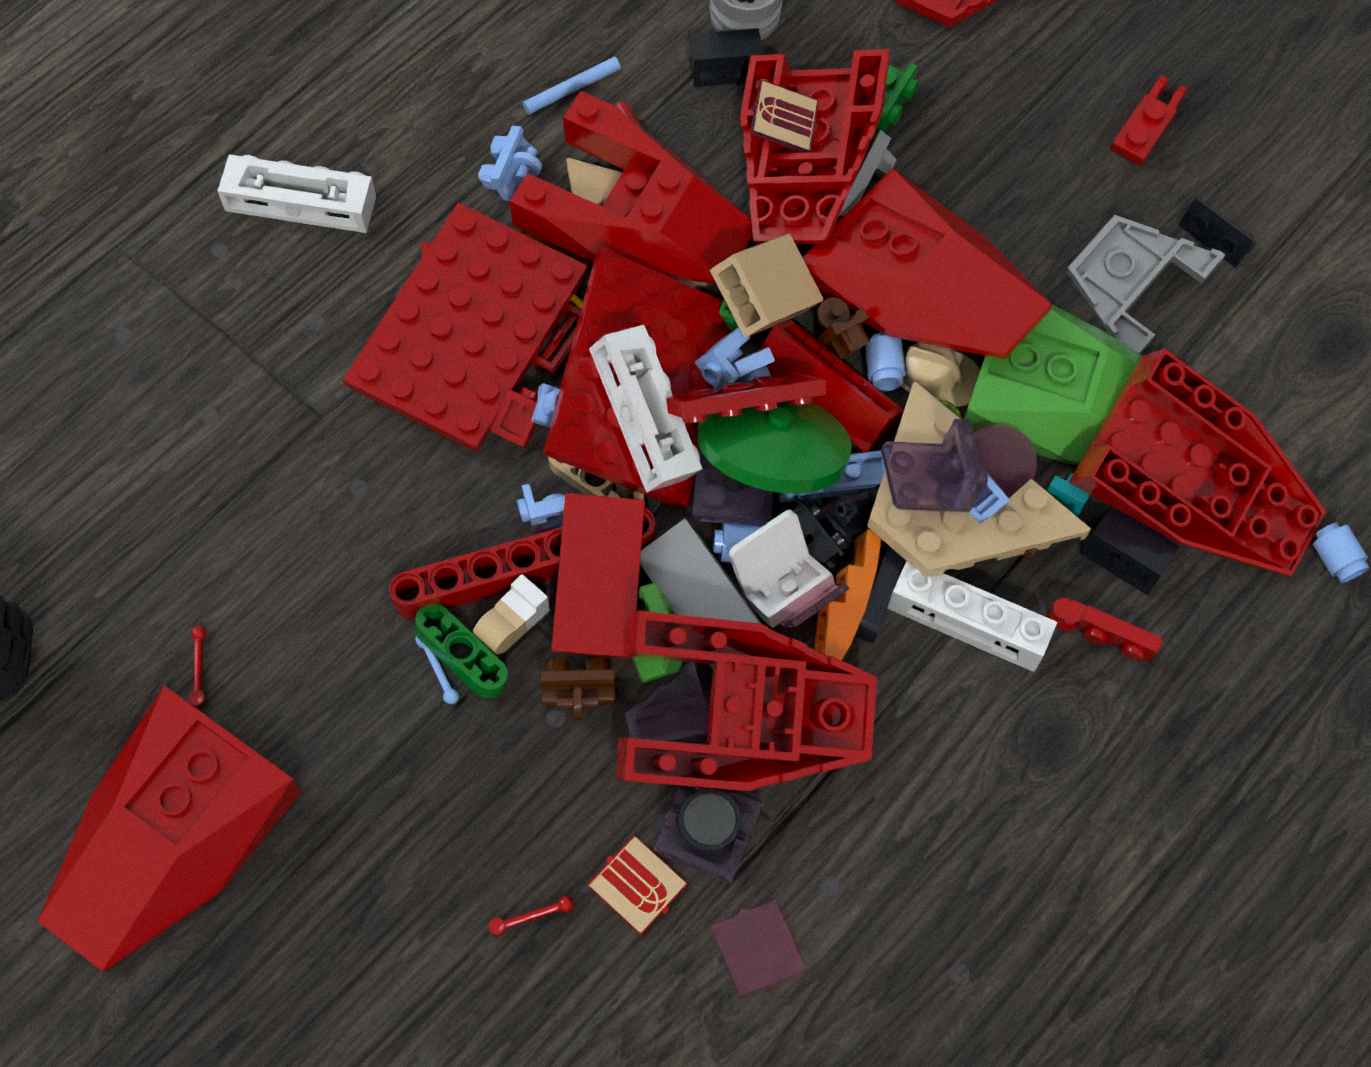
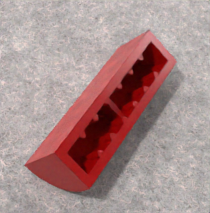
[759,320,904,452]

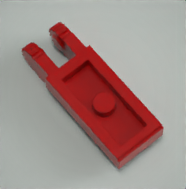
[1110,75,1188,166]
[1048,597,1163,662]

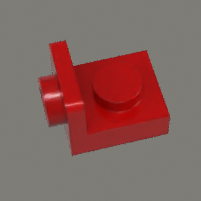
[490,386,538,447]

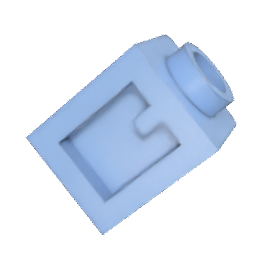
[694,327,750,391]
[731,347,775,384]
[517,484,573,534]

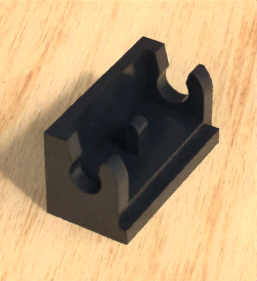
[689,28,764,87]
[1080,506,1179,596]

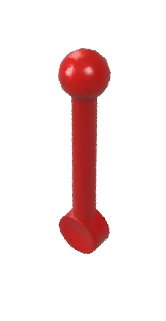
[188,625,207,708]
[488,896,574,936]

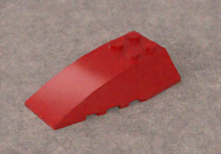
[740,49,891,245]

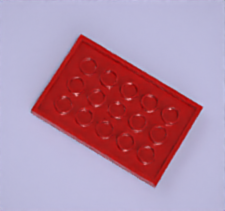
[343,203,588,453]
[543,247,729,509]

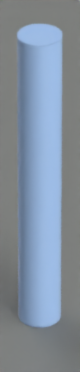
[523,56,621,115]

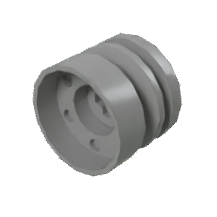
[709,0,782,40]

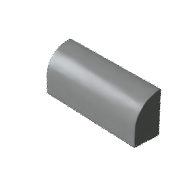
[640,519,762,669]

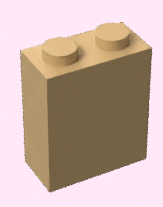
[710,233,824,338]

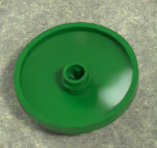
[696,401,852,493]

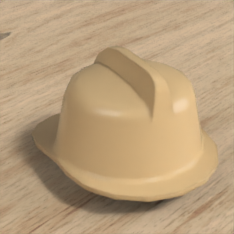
[901,342,980,408]

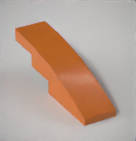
[814,529,881,661]

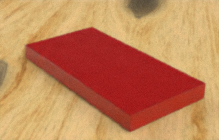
[551,493,645,659]

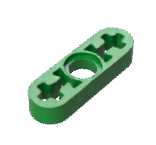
[414,604,508,698]

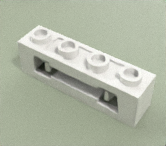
[218,155,376,233]
[589,325,702,493]
[887,561,1057,672]

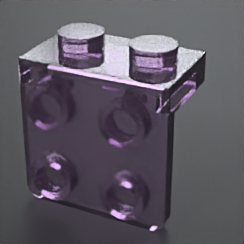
[881,419,988,512]

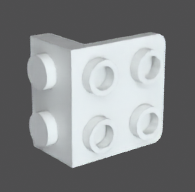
[729,510,835,628]

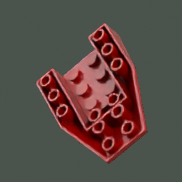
[802,168,1052,359]
[1069,348,1327,577]
[38,686,302,972]

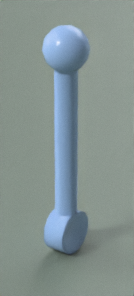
[415,636,459,704]

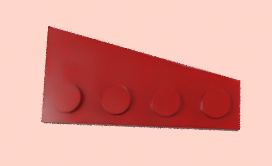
[666,370,826,423]

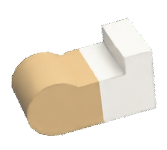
[473,574,550,655]

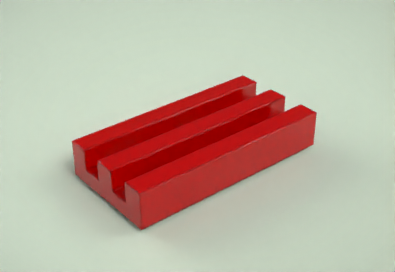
[532,303,581,378]

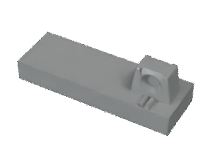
[836,130,897,224]

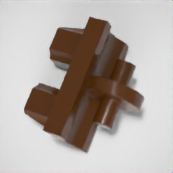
[816,298,870,361]
[541,657,615,720]

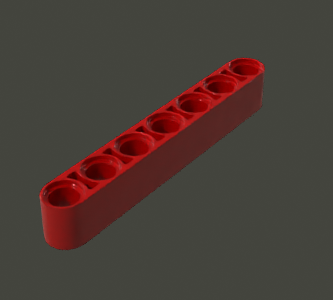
[389,508,655,619]

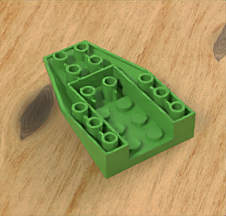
[963,305,1143,465]

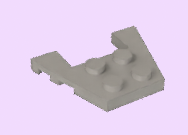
[1067,215,1225,354]

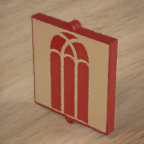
[587,835,688,936]

